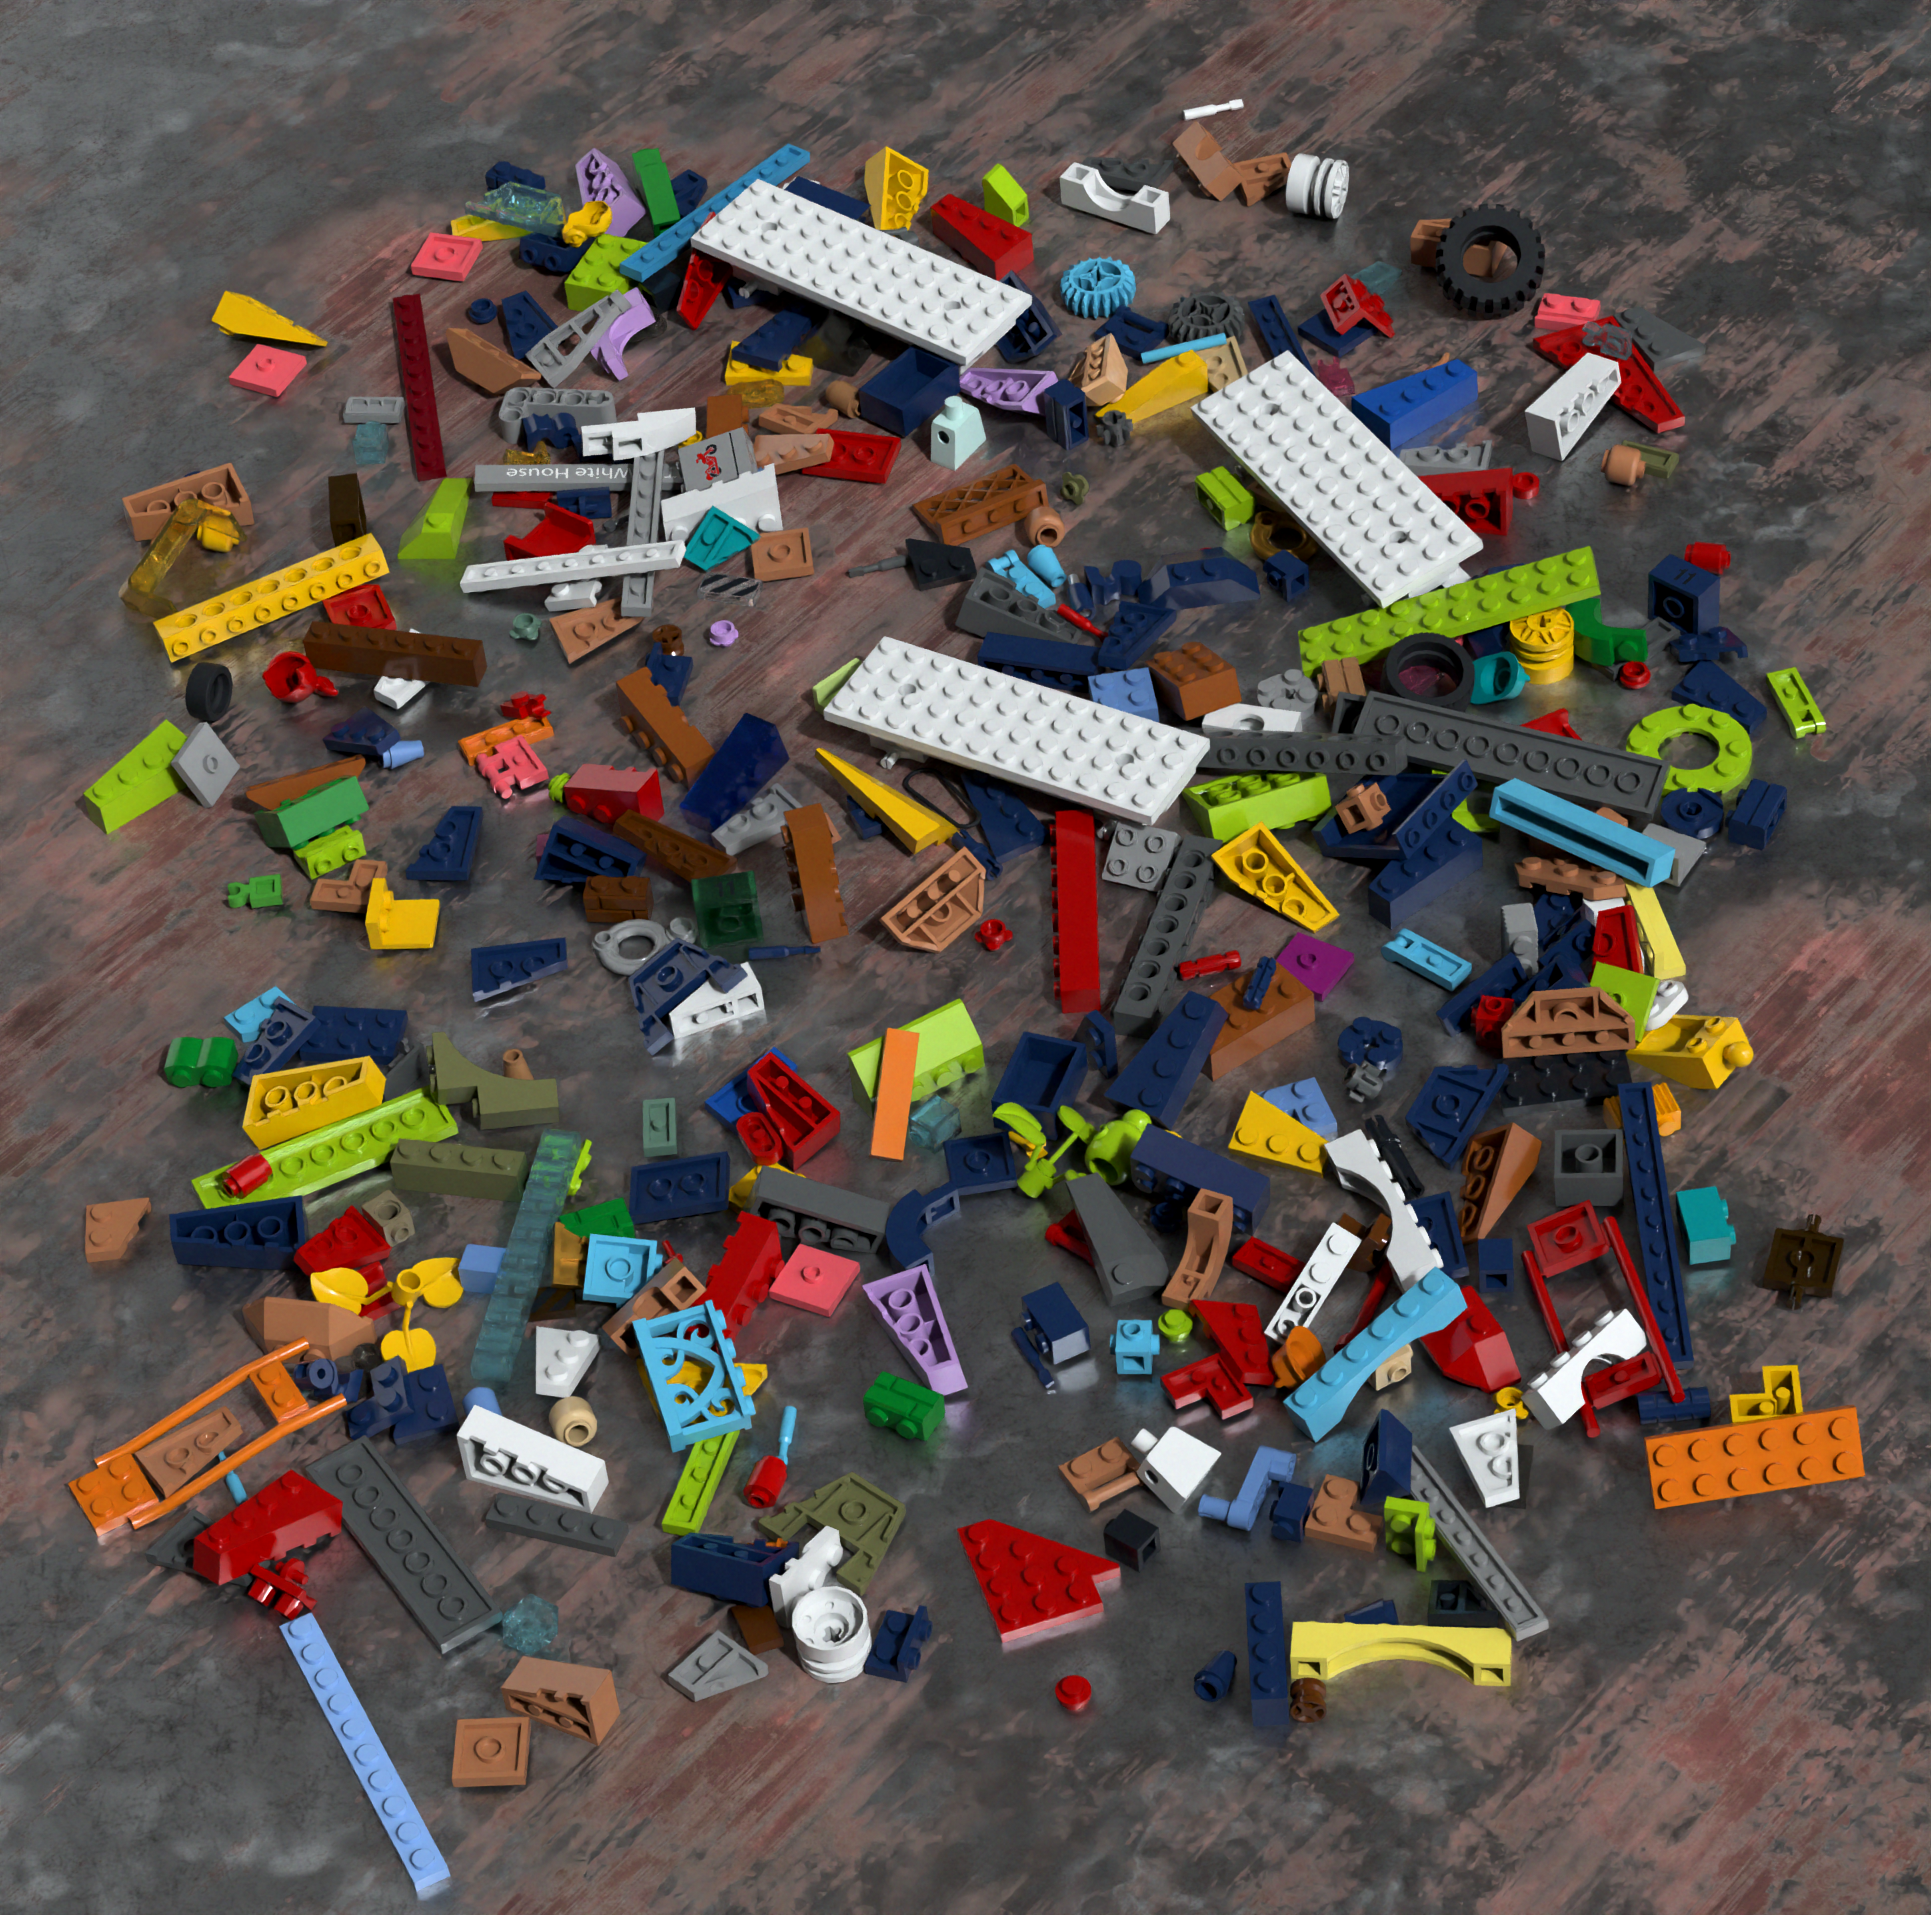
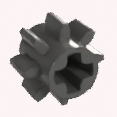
[1096,410,1133,446]
[1342,1060,1383,1104]

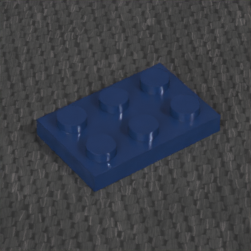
[299,1006,408,1065]
[629,1151,730,1225]

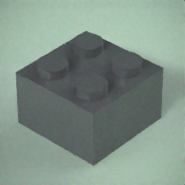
[1554,1129,1624,1206]

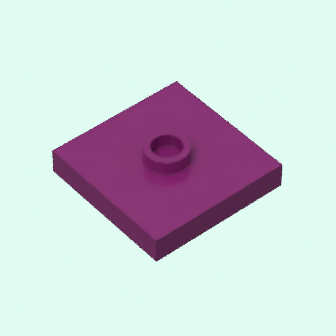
[1276,932,1354,1002]

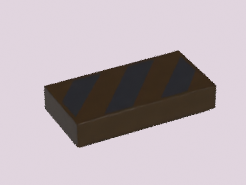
[507,1286,577,1324]

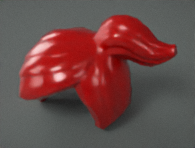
[262,651,338,703]

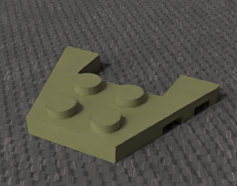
[758,1471,906,1596]

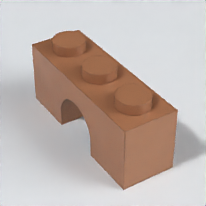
[1172,121,1245,201]
[602,1257,707,1360]

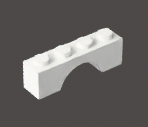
[1060,162,1170,234]
[1520,1308,1650,1430]

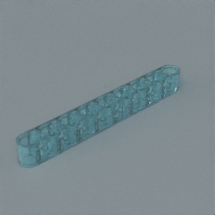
[471,1128,581,1383]

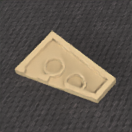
[1195,336,1248,393]

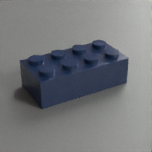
[1130,1123,1270,1236]

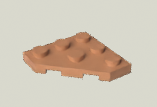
[1514,853,1626,900]

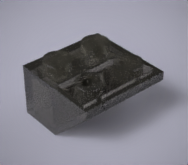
[797,308,881,377]

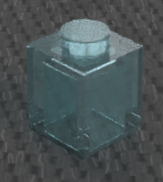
[908,1095,962,1154]

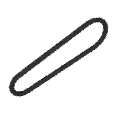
[904,767,982,829]

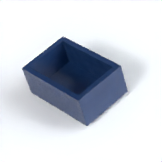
[859,344,961,437]
[991,1031,1088,1140]

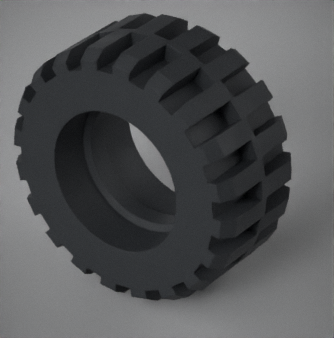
[1435,204,1545,319]

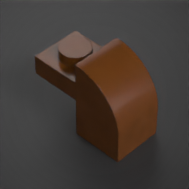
[1335,1213,1392,1272]

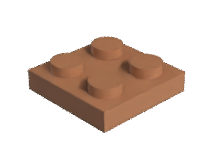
[751,527,814,582]
[452,1717,531,1787]

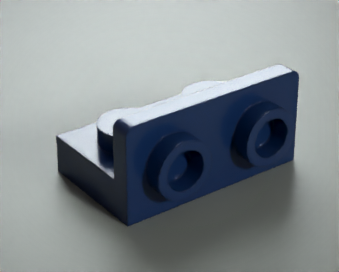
[645,642,694,706]
[1538,903,1596,966]
[865,1605,933,1683]

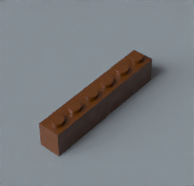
[303,621,487,687]

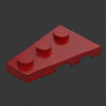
[293,1205,392,1278]

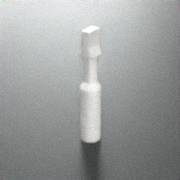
[1182,99,1244,121]

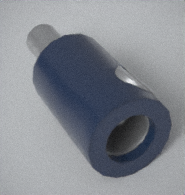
[1067,574,1096,621]

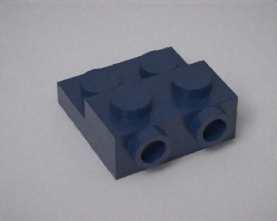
[519,225,596,274]

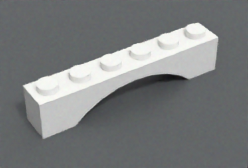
[1324,1129,1444,1294]

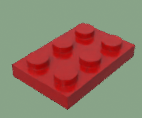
[802,428,902,484]

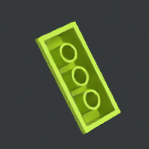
[847,998,985,1121]

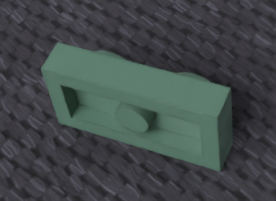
[643,1097,678,1157]

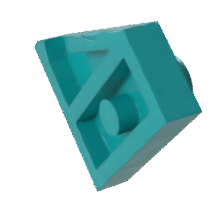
[684,505,762,572]

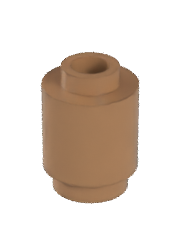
[826,380,862,418]

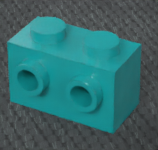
[1675,1186,1736,1265]

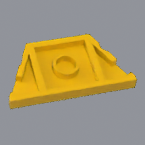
[636,1359,768,1424]

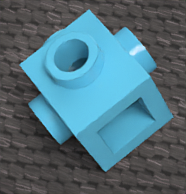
[1110,1319,1160,1374]

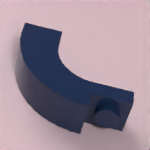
[886,1181,961,1277]

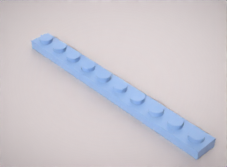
[279,1612,450,1891]

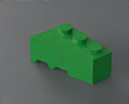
[253,775,369,850]

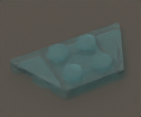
[465,181,564,239]

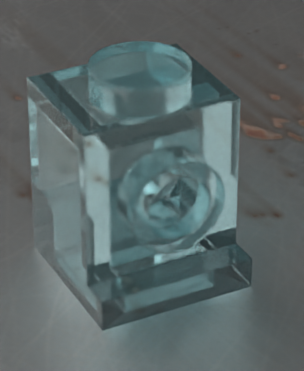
[352,421,390,464]

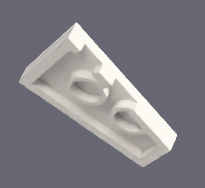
[544,544,609,612]
[536,1326,601,1398]
[1449,1408,1520,1508]

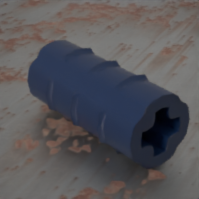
[1636,1386,1711,1425]

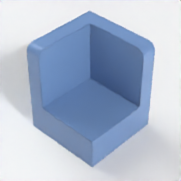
[458,1244,510,1295]

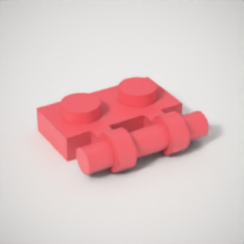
[476,735,549,799]

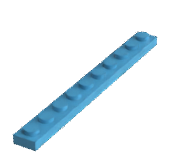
[620,143,810,282]

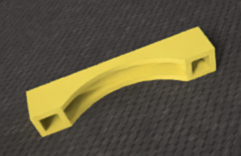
[1290,1621,1512,1687]

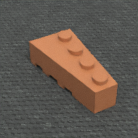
[121,462,254,541]

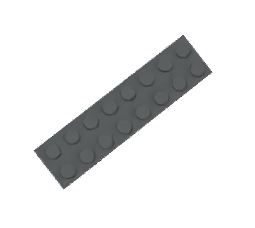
[305,1435,504,1654]

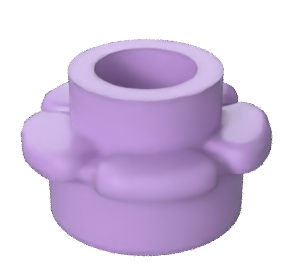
[709,620,738,648]

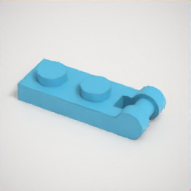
[985,549,1056,609]
[1381,928,1472,991]

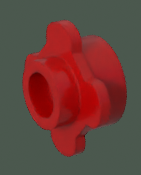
[975,919,1013,951]

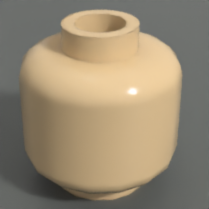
[549,1396,597,1447]

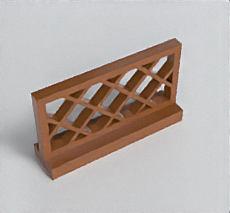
[912,464,1049,546]

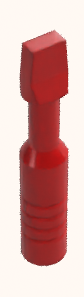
[1057,603,1109,643]

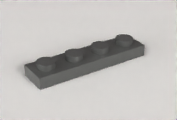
[485,1492,629,1558]

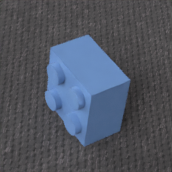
[1088,667,1159,723]

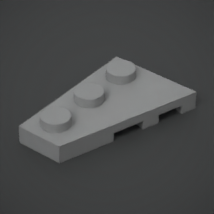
[1399,440,1492,476]
[711,783,803,856]

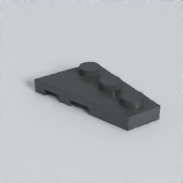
[1613,306,1706,372]

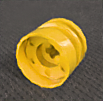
[1510,607,1574,685]

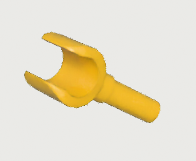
[1008,1131,1048,1160]

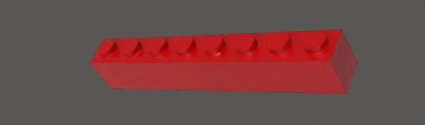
[1050,809,1101,1014]

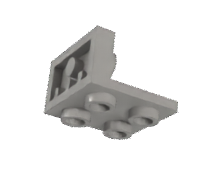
[1102,819,1184,893]
[1641,823,1706,887]

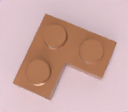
[310,859,388,914]
[1304,1474,1384,1552]

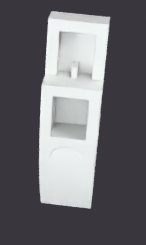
[581,407,696,461]
[1263,1222,1362,1346]

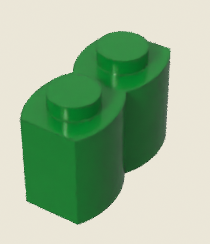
[164,1037,238,1087]

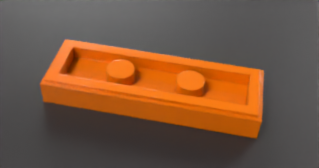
[458,716,554,766]

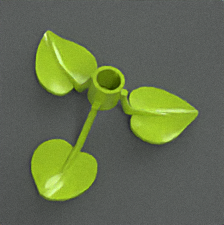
[992,1102,1099,1198]

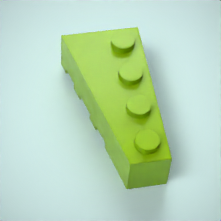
[83,719,188,835]

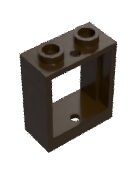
[328,473,367,547]

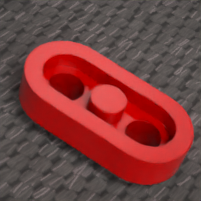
[736,1112,784,1166]

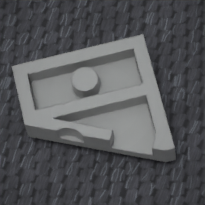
[668,1630,769,1702]

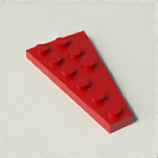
[1533,316,1685,433]

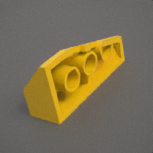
[864,146,929,237]
[211,290,328,347]
[1095,349,1209,424]

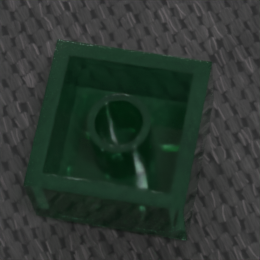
[691,870,764,950]

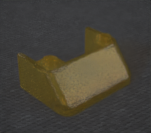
[118,498,248,620]

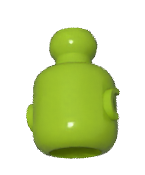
[1085,1109,1152,1185]

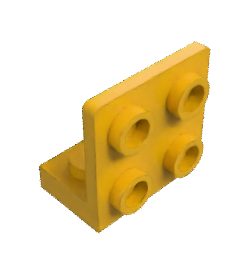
[365,878,440,949]

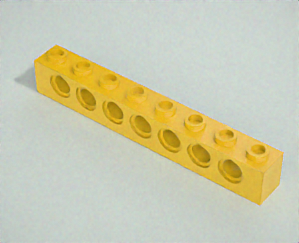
[153,533,390,663]

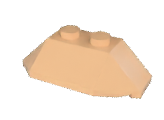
[1068,333,1128,406]

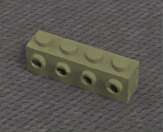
[390,1138,530,1203]

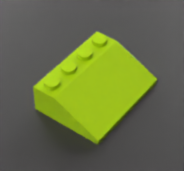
[1182,769,1333,847]

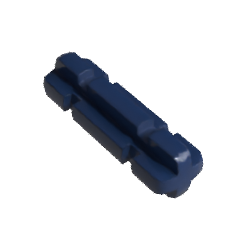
[1243,956,1277,1011]

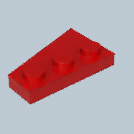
[1588,905,1644,983]
[1188,1299,1276,1385]

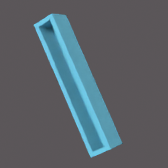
[1489,778,1676,888]

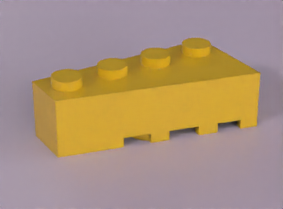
[242,1056,386,1150]

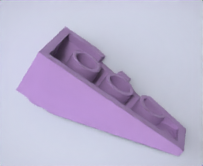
[959,367,1058,417]

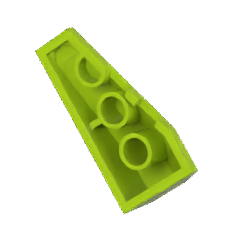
[397,478,473,559]

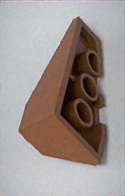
[1458,1122,1542,1247]

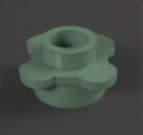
[509,613,542,640]

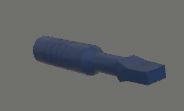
[749,945,821,960]
[1011,1327,1055,1389]

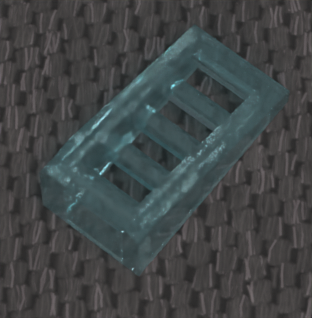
[1350,261,1402,296]

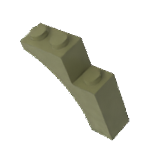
[426,1032,559,1130]

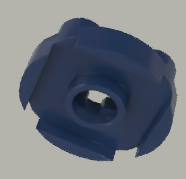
[1660,788,1724,840]
[1337,1017,1403,1073]

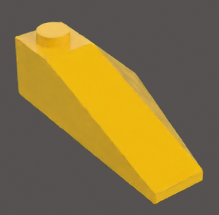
[1211,821,1339,934]

